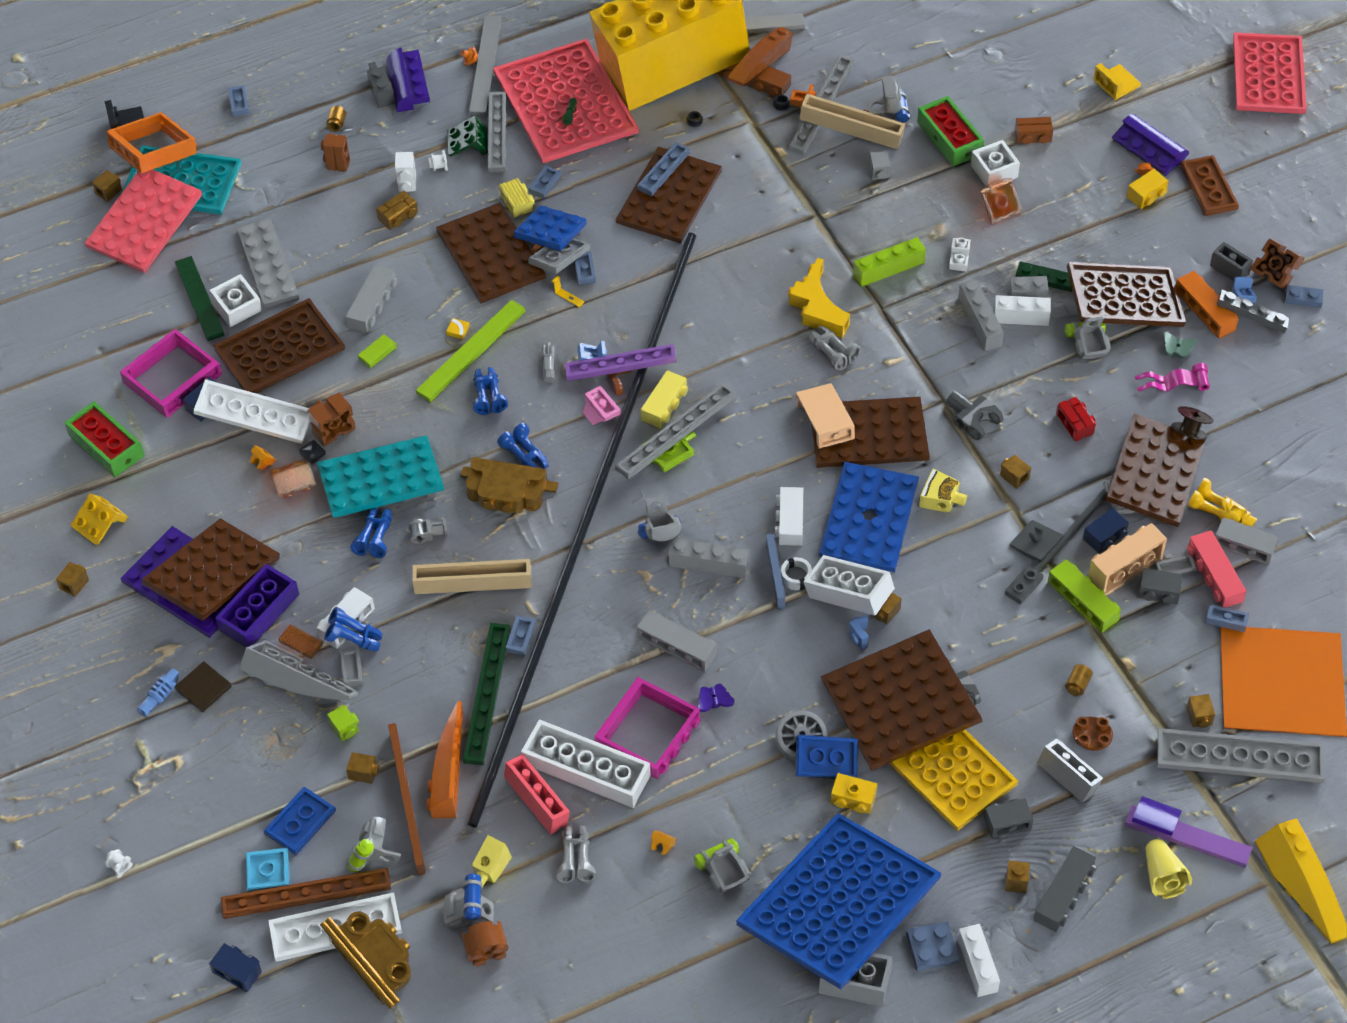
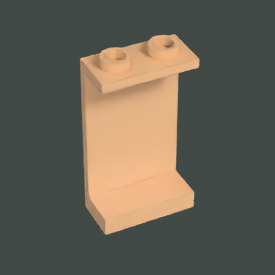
[796,383,855,448]

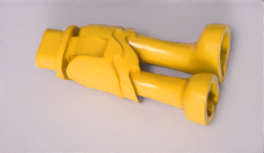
[1187,478,1257,527]

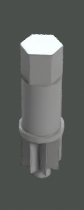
[542,342,555,383]

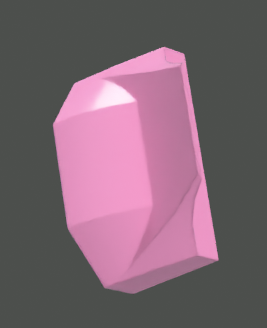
[582,386,621,425]

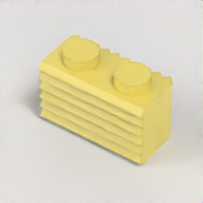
[499,178,535,218]

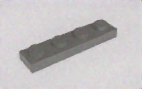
[1217,290,1289,333]

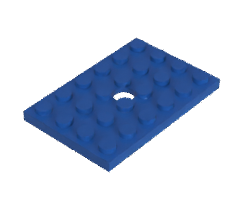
[819,462,919,573]

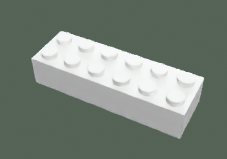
[521,719,651,808]

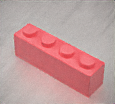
[1187,530,1247,608]
[504,754,570,835]

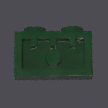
[447,116,488,157]

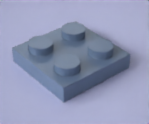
[907,922,959,971]

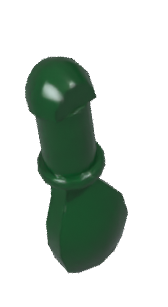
[562,98,577,125]

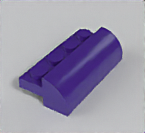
[386,48,430,112]
[1112,114,1189,176]

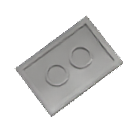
[528,238,590,274]

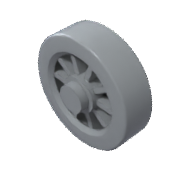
[775,710,827,762]

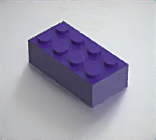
[215,564,299,647]

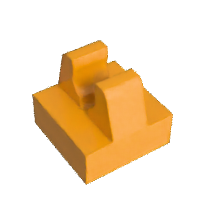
[250,445,276,470]
[651,831,677,855]

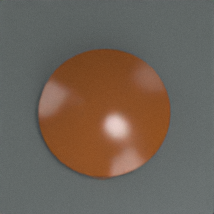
[1072,717,1113,751]

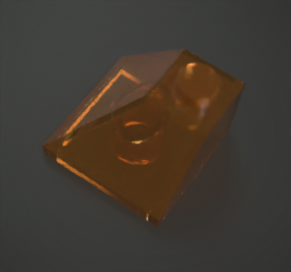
[980,178,1022,224]

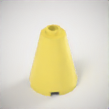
[1145,839,1192,899]

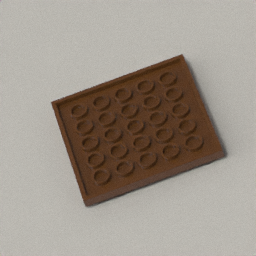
[821,629,983,771]

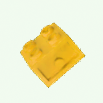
[1093,63,1141,100]
[71,493,129,545]

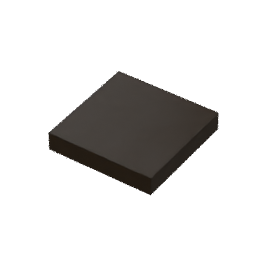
[174,661,232,713]

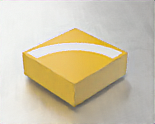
[446,318,470,340]

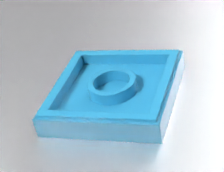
[246,848,290,892]

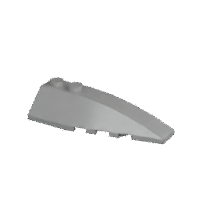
[239,640,358,700]

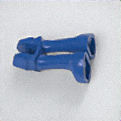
[473,367,508,415]
[497,423,549,469]
[350,508,392,558]
[324,607,383,651]

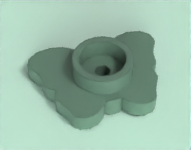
[1163,332,1198,359]

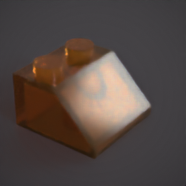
[268,459,316,498]

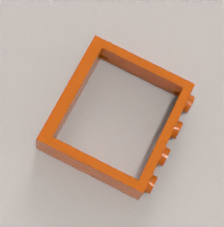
[106,112,197,173]

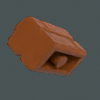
[1015,117,1053,144]
[321,133,350,172]

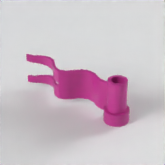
[1135,363,1210,392]

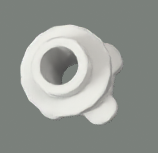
[428,150,448,171]
[105,849,133,878]

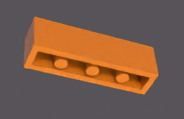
[1176,270,1239,339]

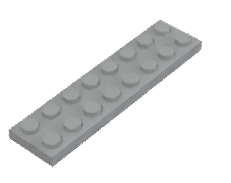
[1157,728,1325,783]

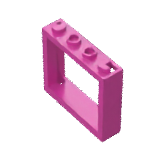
[120,329,222,418]
[594,677,701,779]

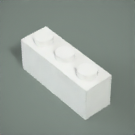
[994,295,1051,326]
[775,487,803,546]
[317,587,375,649]
[958,924,1000,997]

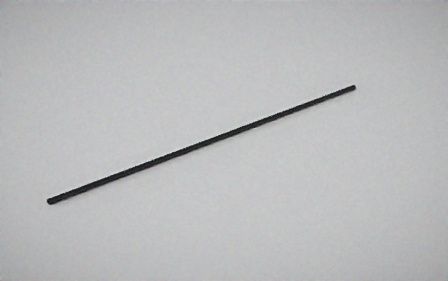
[468,232,697,828]

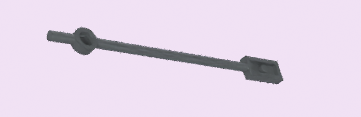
[1005,488,1107,605]

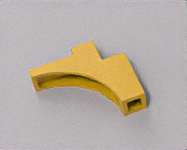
[788,258,850,338]

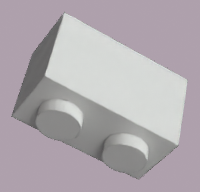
[395,152,416,192]

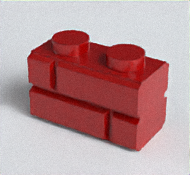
[1056,397,1096,441]

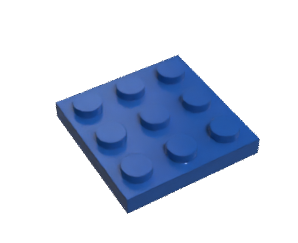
[514,205,587,251]

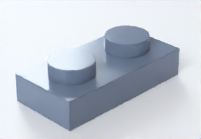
[228,85,250,117]
[528,165,561,199]
[574,251,596,285]
[1285,285,1324,308]
[1205,604,1249,632]
[506,616,536,656]

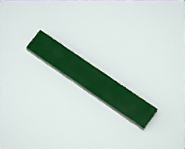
[175,256,225,341]

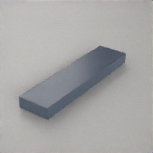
[637,142,690,196]
[766,533,785,609]

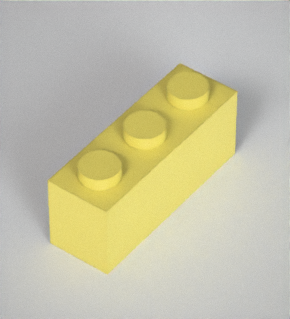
[641,370,688,429]

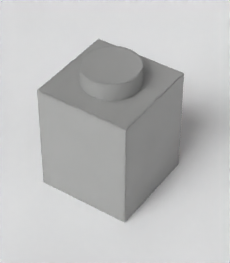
[869,151,891,180]

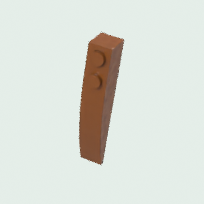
[727,27,793,86]

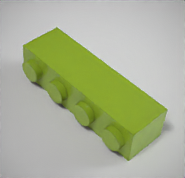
[853,237,926,287]
[1047,559,1121,633]

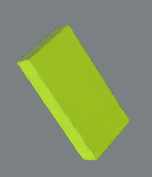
[358,334,397,368]

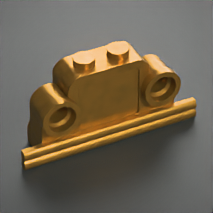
[460,457,559,513]
[320,911,411,1009]

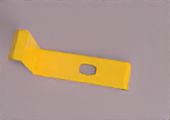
[551,276,584,308]

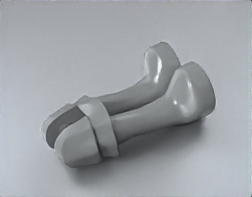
[808,325,861,370]
[556,825,596,883]

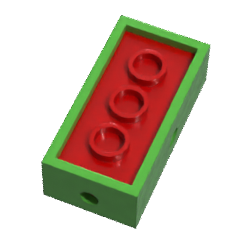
[917,96,984,167]
[64,401,145,478]

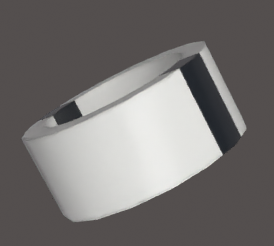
[781,557,812,591]

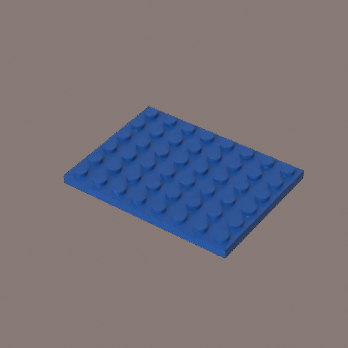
[736,813,941,990]

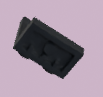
[104,100,144,129]

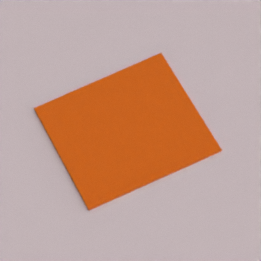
[1220,627,1347,737]

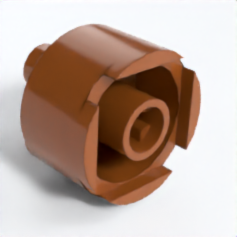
[461,921,509,966]

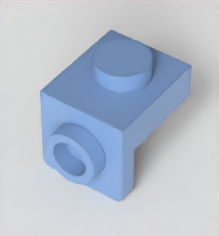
[1232,277,1257,303]
[577,341,607,361]
[849,615,869,650]

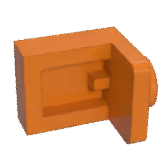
[789,84,816,107]

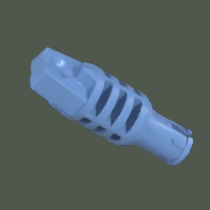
[137,668,179,717]

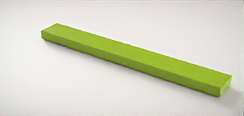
[416,300,526,403]

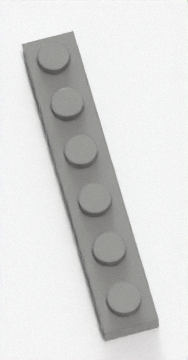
[488,92,506,173]

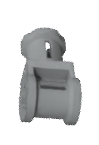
[409,519,448,544]

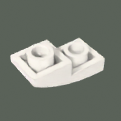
[949,238,971,272]

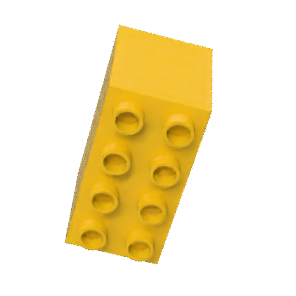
[589,0,750,111]

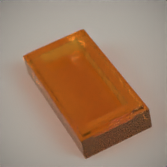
[278,624,323,659]

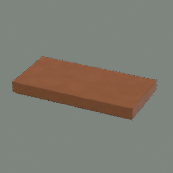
[1180,155,1239,216]

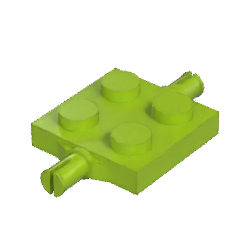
[642,431,696,472]

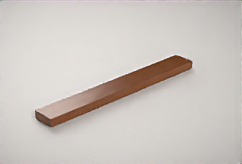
[388,723,426,875]
[221,868,391,919]

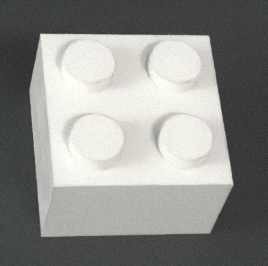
[971,140,1020,189]
[210,274,261,327]

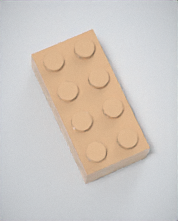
[1088,523,1167,595]

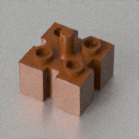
[1250,238,1305,289]
[307,392,356,447]

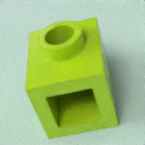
[327,704,359,742]

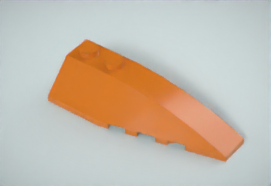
[427,701,463,818]

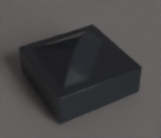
[299,440,326,464]

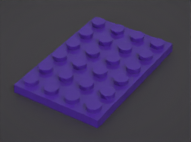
[121,526,240,638]

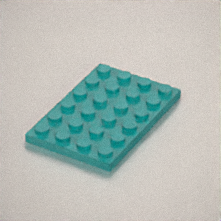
[122,145,242,215]
[317,435,445,518]

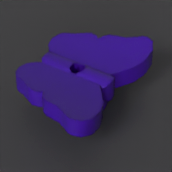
[698,683,735,712]

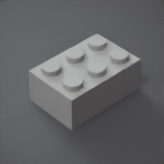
[819,953,892,1007]

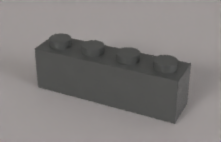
[1034,846,1097,932]

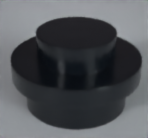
[773,95,790,111]
[686,111,703,127]

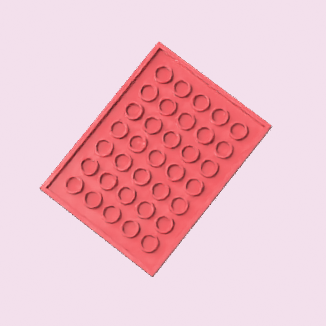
[493,38,639,164]

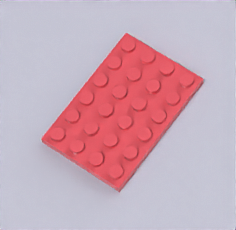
[1233,32,1307,114]
[85,169,202,273]

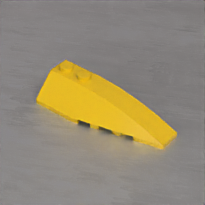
[1255,818,1347,944]

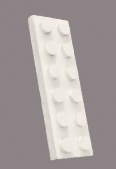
[194,379,311,444]
[268,892,402,962]

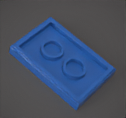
[796,735,858,779]
[264,787,336,855]

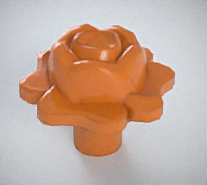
[460,47,478,66]
[1134,163,1155,177]

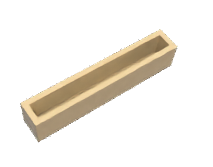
[800,94,905,150]
[413,559,532,594]

